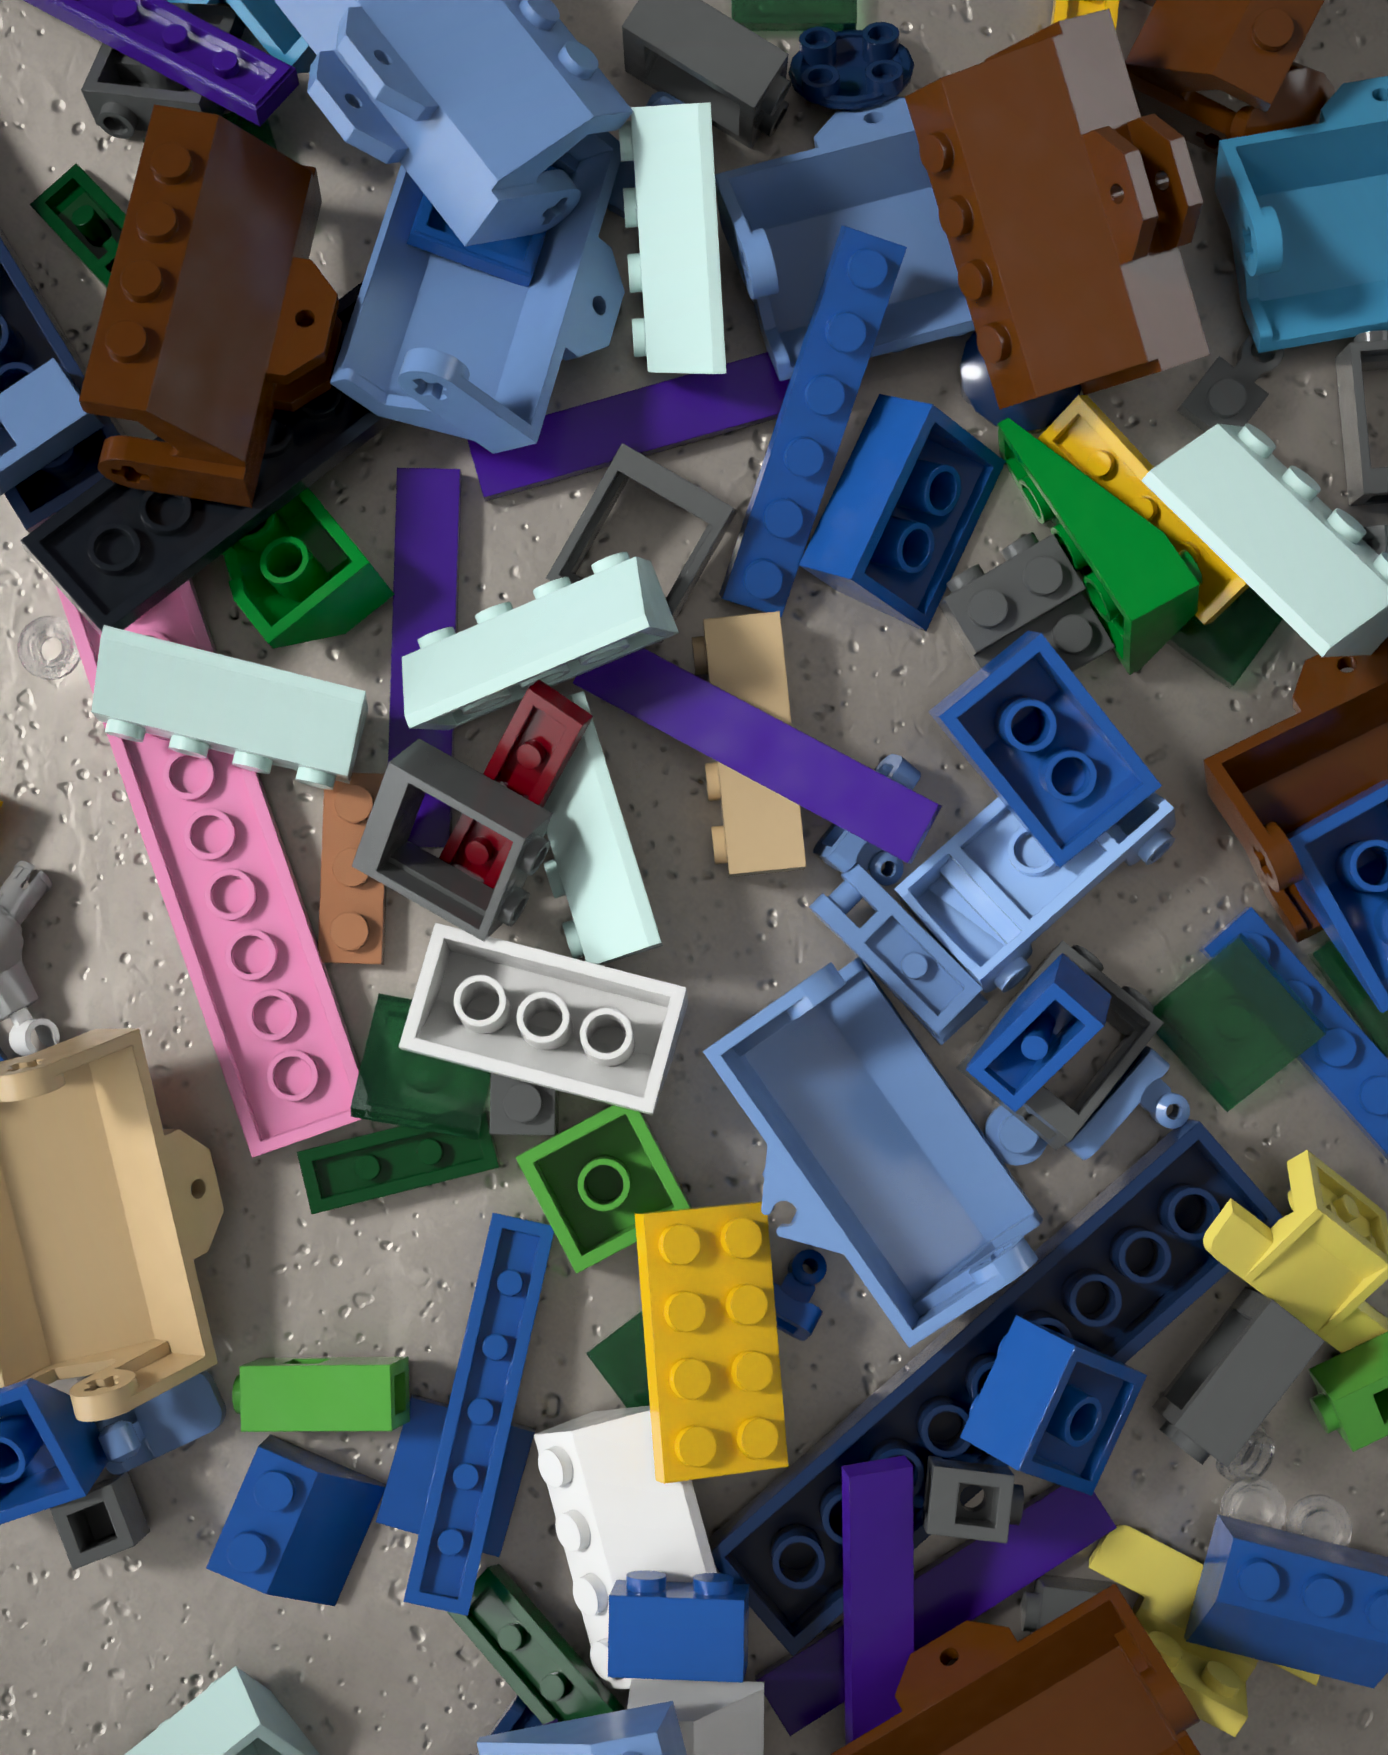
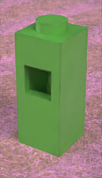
[1309,1332,1388,1452]
[232,1356,410,1432]

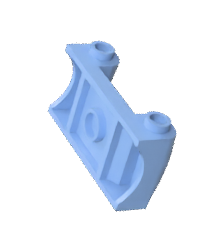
[894,792,1176,993]

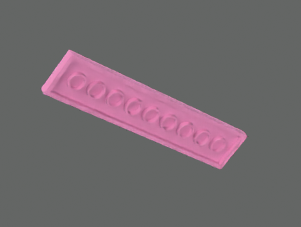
[56,578,376,1158]

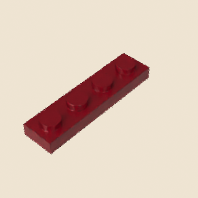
[439,679,593,889]

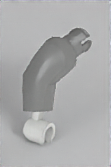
[0,861,60,1056]

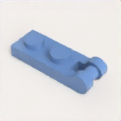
[809,863,983,1034]

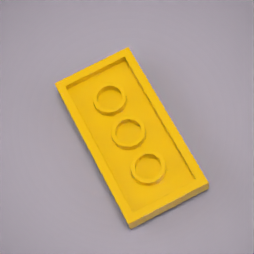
[635,1201,788,1484]

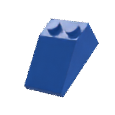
[928,631,1162,868]
[1285,779,1388,1013]

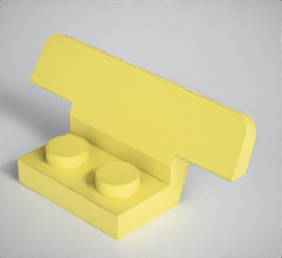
[1203,1150,1388,1353]
[1089,1524,1320,1737]

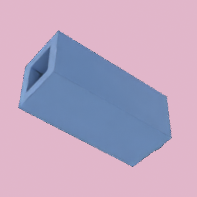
[0,358,104,496]

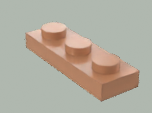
[318,773,387,965]

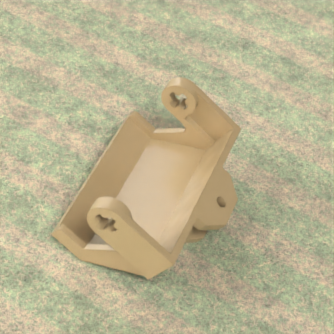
[0,1028,224,1422]

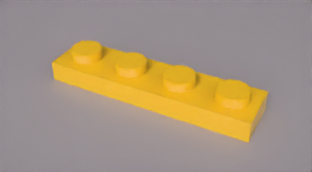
[1038,395,1249,625]

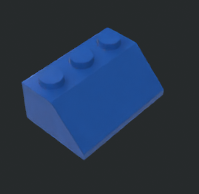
[799,394,1006,631]
[1184,1514,1388,1689]

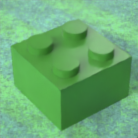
[515,1105,692,1274]

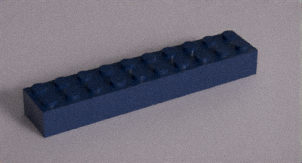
[708,1119,1283,1657]

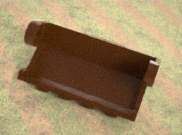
[1125,0,1325,156]
[905,9,1210,410]
[79,104,344,508]
[1203,637,1388,943]
[830,1583,1201,1755]

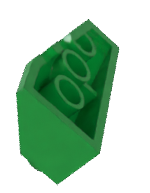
[997,418,1203,675]
[222,488,394,649]

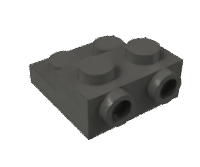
[81,0,246,139]
[939,532,1115,672]

